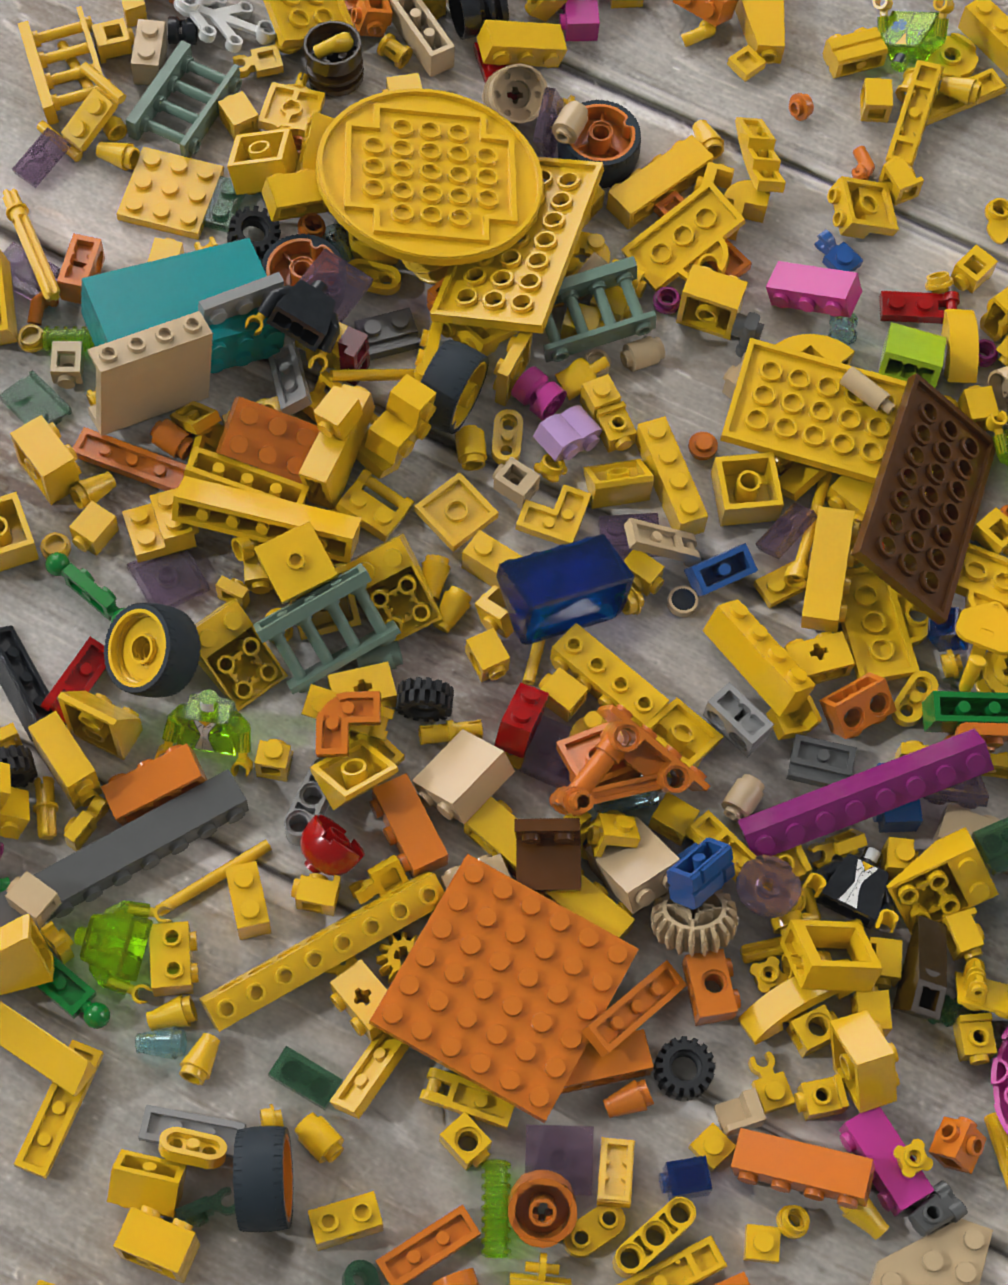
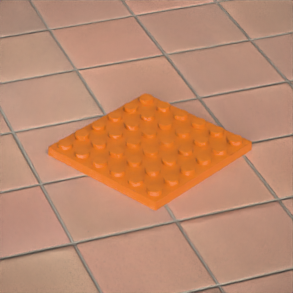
[369,854,639,1123]

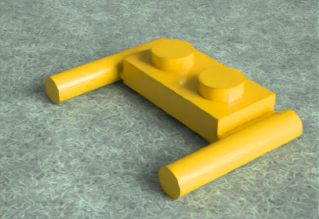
[37,62,126,162]

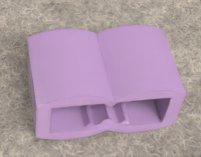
[533,405,603,461]

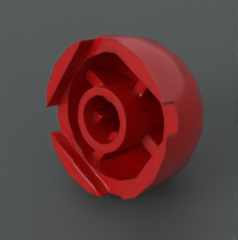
[300,814,365,876]

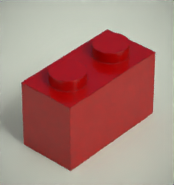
[494,682,549,758]

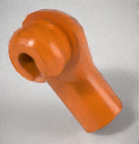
[852,146,875,180]
[27,291,59,326]

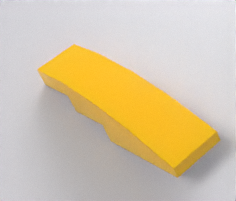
[735,117,786,193]

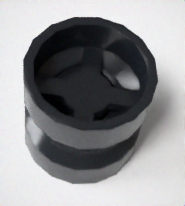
[168,16,198,45]

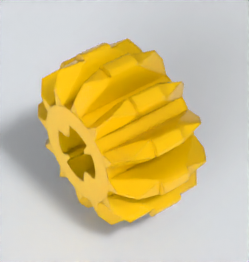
[376,932,419,985]

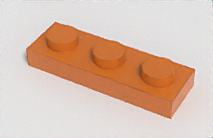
[375,1204,481,1285]

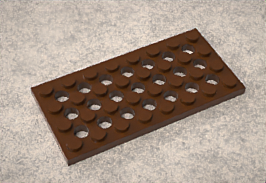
[851,373,998,625]

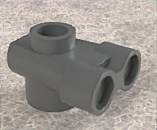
[731,312,765,358]
[908,1181,968,1237]

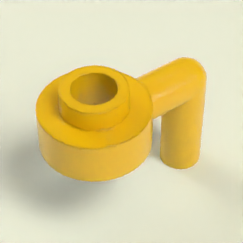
[770,887,821,937]

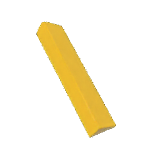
[0,1001,96,1097]

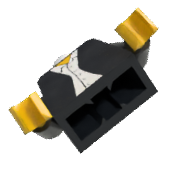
[245,280,340,373]
[802,847,899,933]

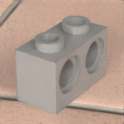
[703,682,774,758]

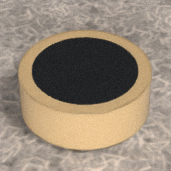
[667,586,699,617]

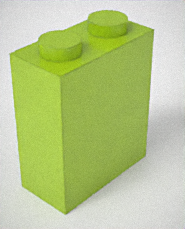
[878,322,947,388]

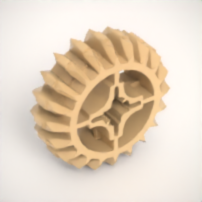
[651,889,738,957]

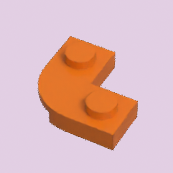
[316,691,381,757]

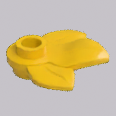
[984,198,1008,245]

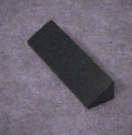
[0,625,67,742]

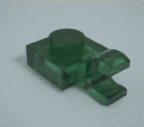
[175,1187,235,1229]

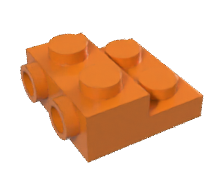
[556,722,640,786]

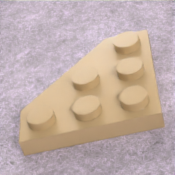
[870,1219,993,1285]

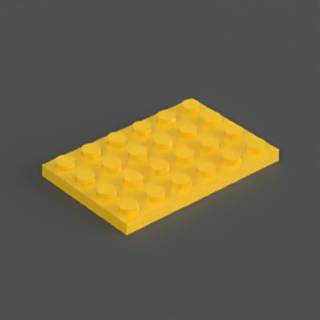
[720,338,907,484]

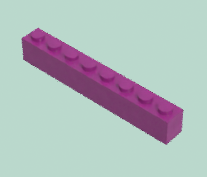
[737,728,995,860]

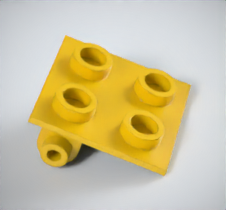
[954,958,1008,1019]

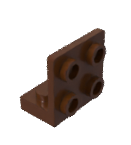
[514,818,581,892]

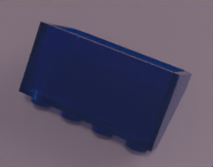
[496,534,635,645]

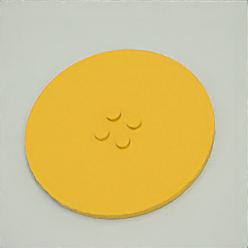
[316,88,544,266]

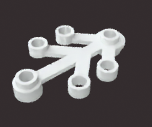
[174,0,277,53]

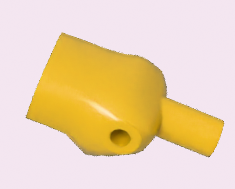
[555,356,610,401]

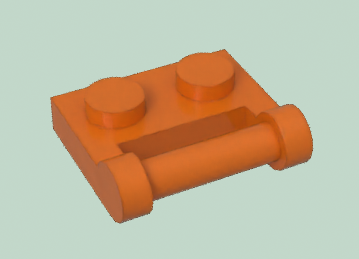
[943,722,1008,753]

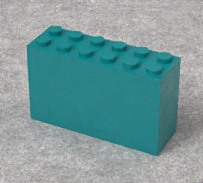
[81,238,285,374]

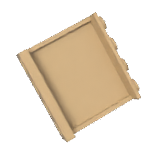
[88,311,213,436]

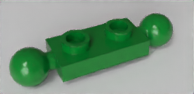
[45,552,124,623]
[35,957,110,1029]

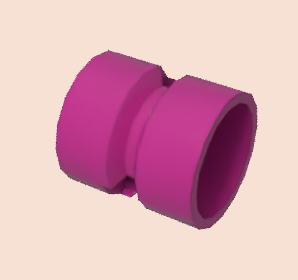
[511,366,567,421]

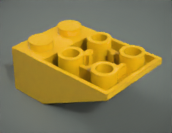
[346,533,442,641]
[194,600,288,711]
[886,827,999,934]

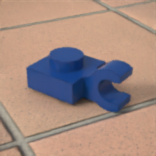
[814,229,863,272]

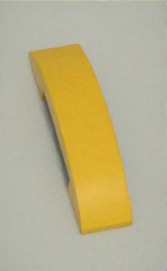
[738,958,854,1045]

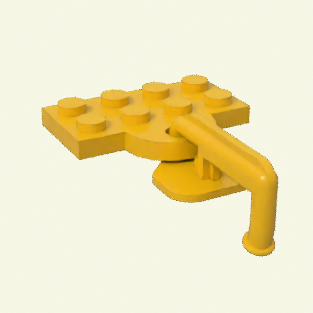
[955,543,1008,692]

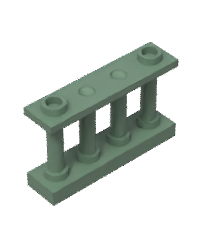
[126,40,242,158]
[525,256,656,363]
[253,563,401,694]

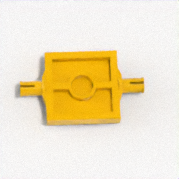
[258,72,325,137]

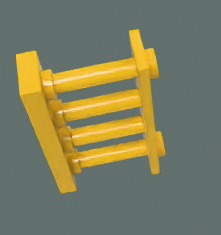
[17,6,111,125]

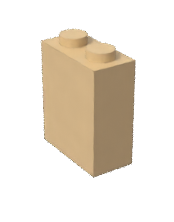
[412,729,515,824]
[585,816,680,914]

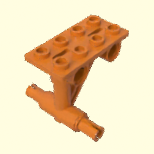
[549,704,711,817]

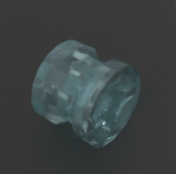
[828,313,858,345]

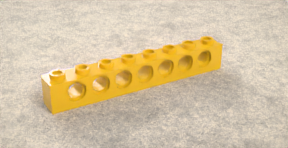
[199,871,444,1032]

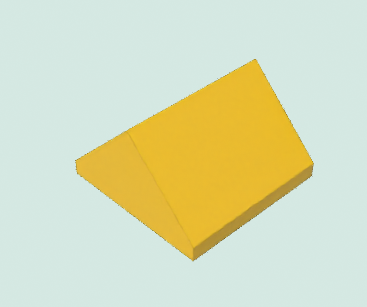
[583,459,654,509]
[310,738,399,811]

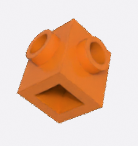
[351,0,393,37]
[928,1116,987,1174]

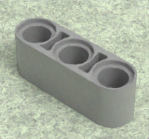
[284,757,329,846]

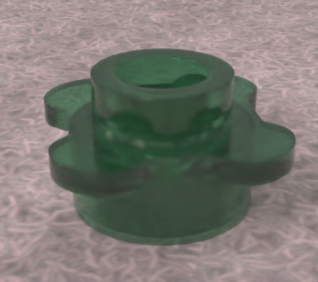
[927,994,963,1027]

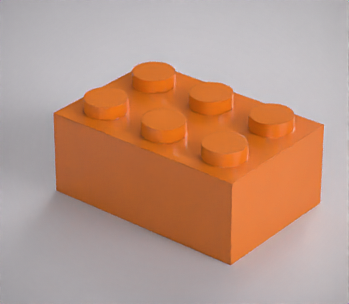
[215,396,320,484]

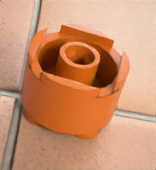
[508,1170,577,1248]

